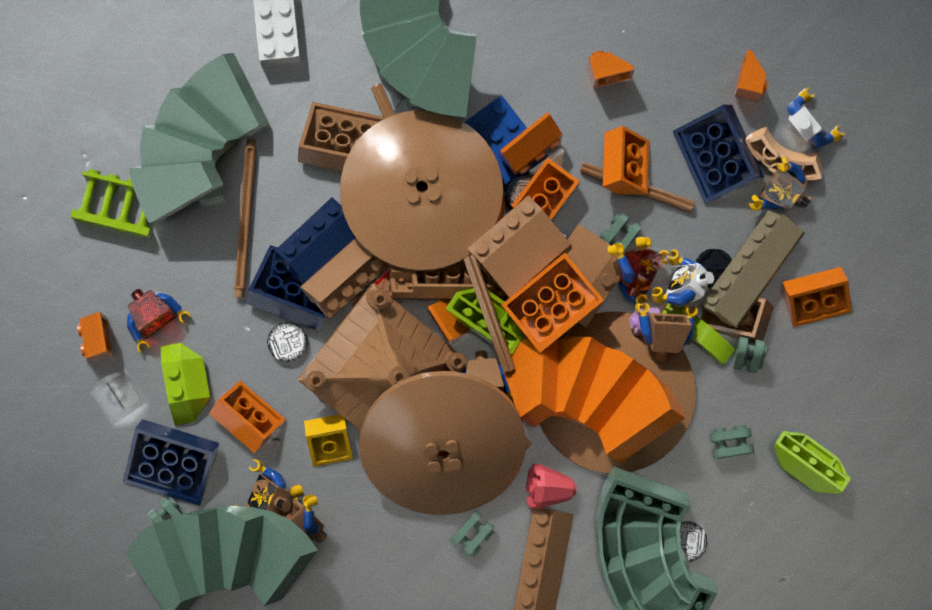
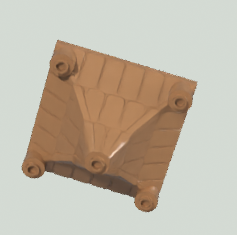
[296,283,467,431]

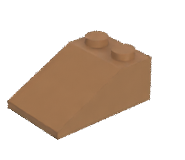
[701,288,774,343]

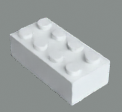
[253,0,301,66]

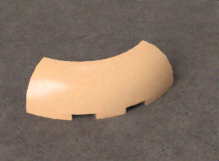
[745,127,823,181]

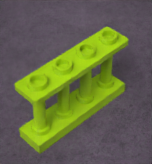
[70,169,153,239]

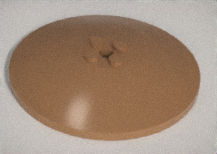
[340,110,503,271]
[539,311,696,474]
[359,371,526,515]

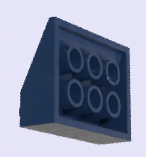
[673,104,764,203]
[275,197,355,285]
[246,245,328,332]
[123,419,219,506]

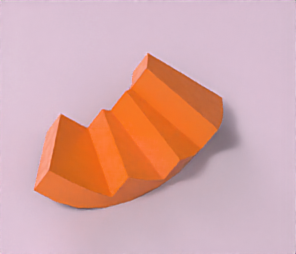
[504,337,685,463]

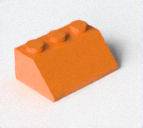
[500,112,563,176]
[603,126,649,195]
[511,158,580,222]
[782,267,852,327]
[209,380,286,453]

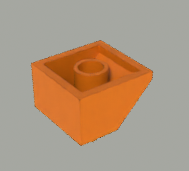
[734,49,769,102]
[587,51,634,89]
[428,298,471,346]
[77,312,113,361]

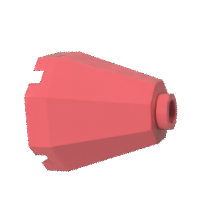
[526,464,577,509]

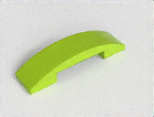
[662,303,735,366]

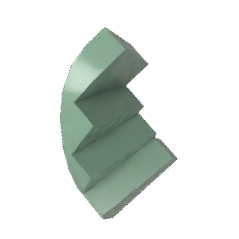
[360,0,477,118]
[129,53,269,224]
[596,466,718,610]
[125,506,318,610]

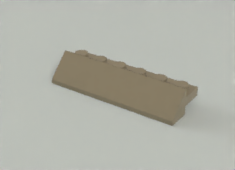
[700,210,805,328]

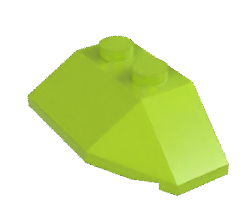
[446,288,523,355]
[161,342,211,426]
[774,431,851,494]

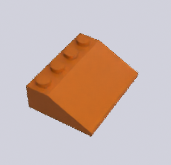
[502,253,605,353]

